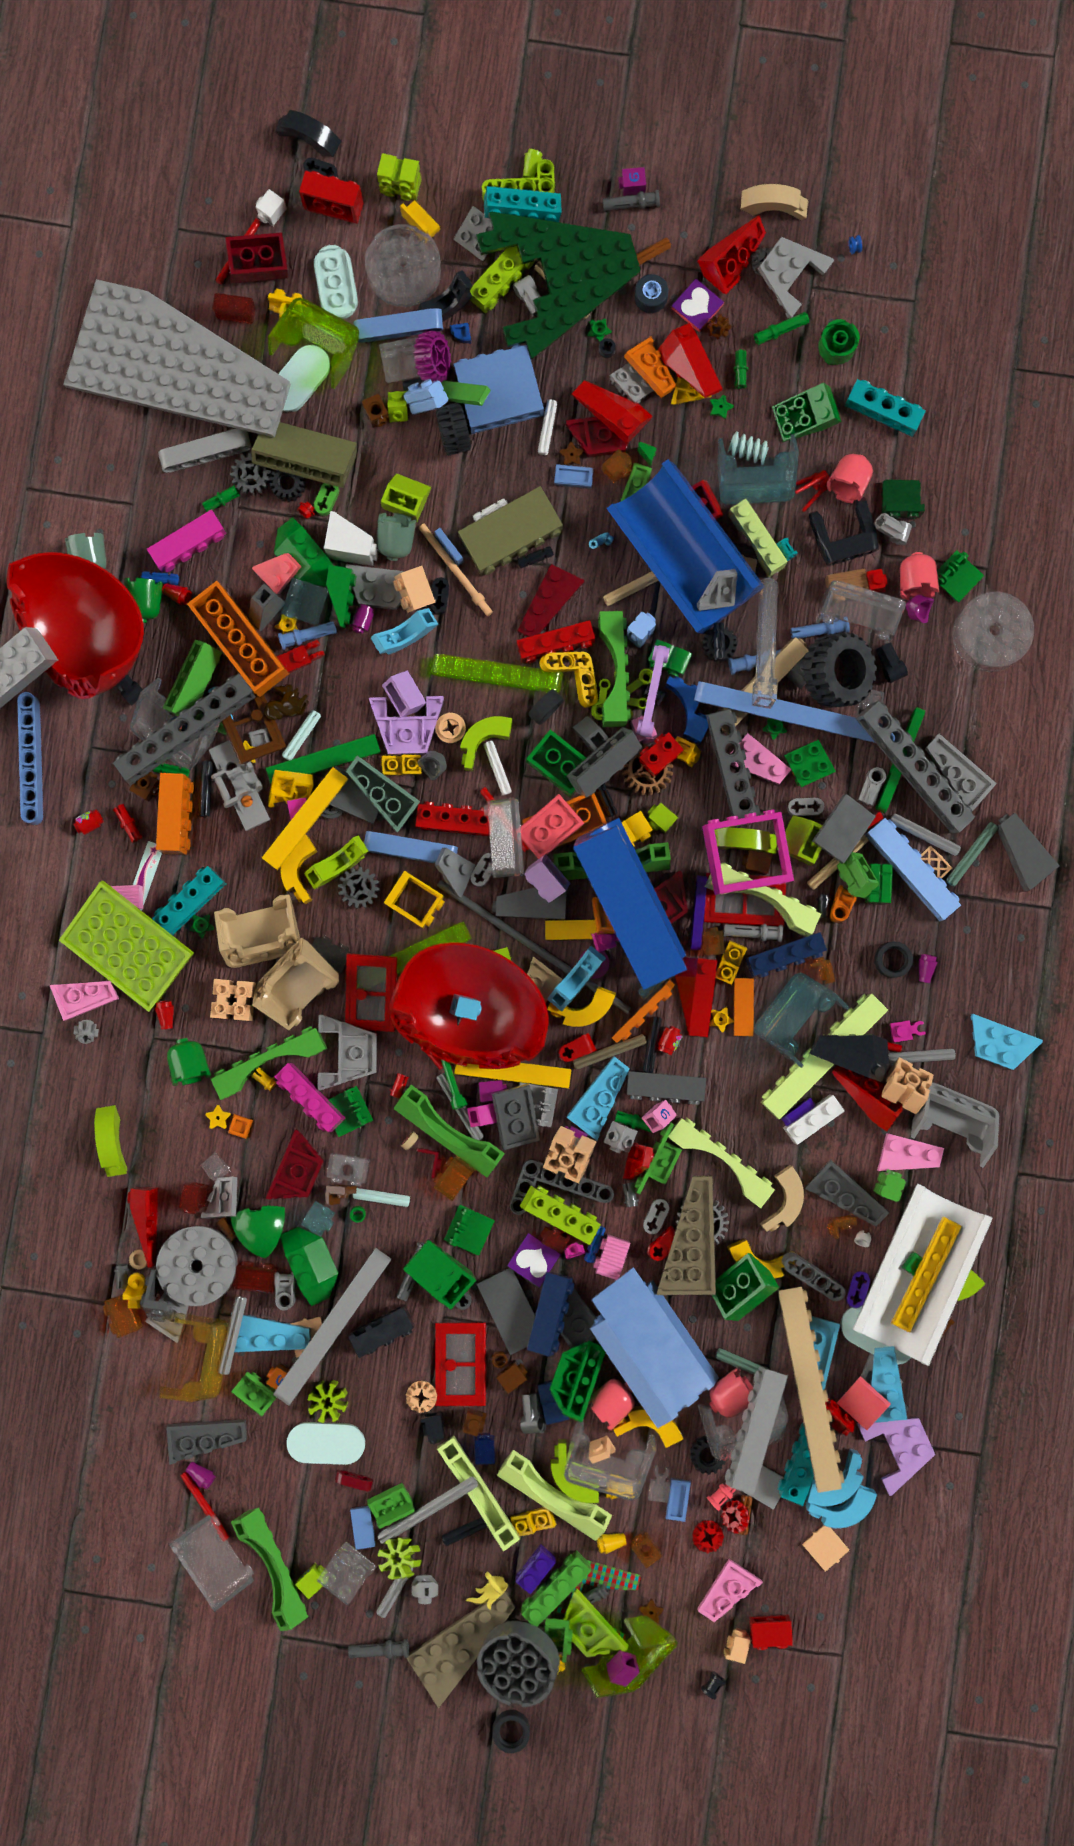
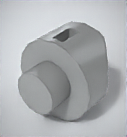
[412,1575,438,1604]

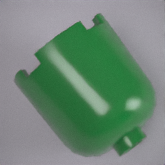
[124,578,163,623]
[167,1038,211,1086]

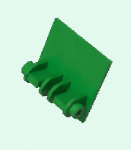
[937,550,984,603]
[784,740,836,788]
[328,1086,373,1137]
[444,1205,495,1256]

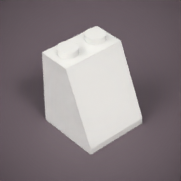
[324,511,378,566]

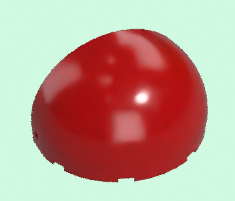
[7,552,144,699]
[389,943,549,1069]

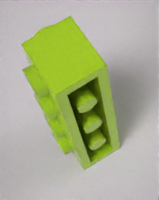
[470,246,535,313]
[520,1185,601,1245]

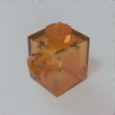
[602,449,632,483]
[702,927,725,956]

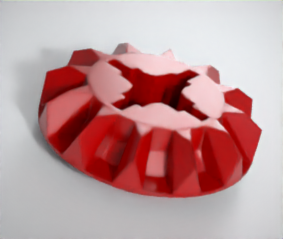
[720,1500,750,1534]
[692,1520,724,1553]

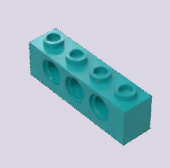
[845,379,926,437]

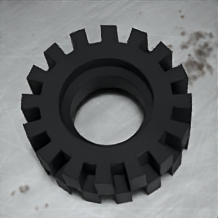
[270,470,305,502]
[702,627,738,663]
[690,1436,727,1475]

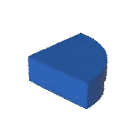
[450,323,471,343]

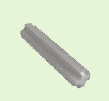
[377,1565,413,1618]

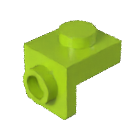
[388,391,408,422]

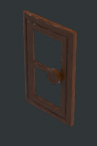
[209,682,287,765]

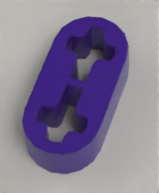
[781,1097,816,1126]
[846,1271,870,1309]

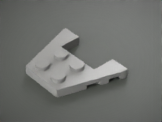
[758,237,834,318]
[318,1015,377,1090]

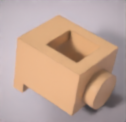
[724,1628,751,1664]

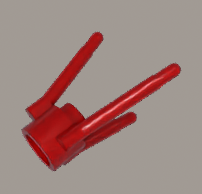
[790,470,830,512]

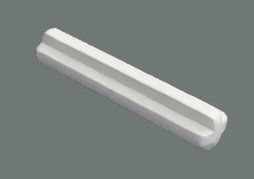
[538,399,557,455]
[484,741,511,796]

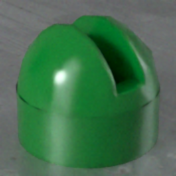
[350,1206,366,1223]

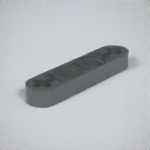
[782,1252,845,1301]

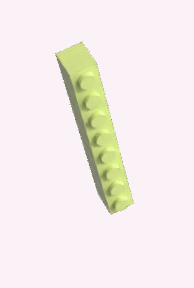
[761,994,888,1119]

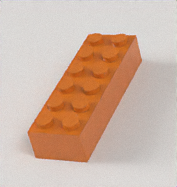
[187,581,289,697]

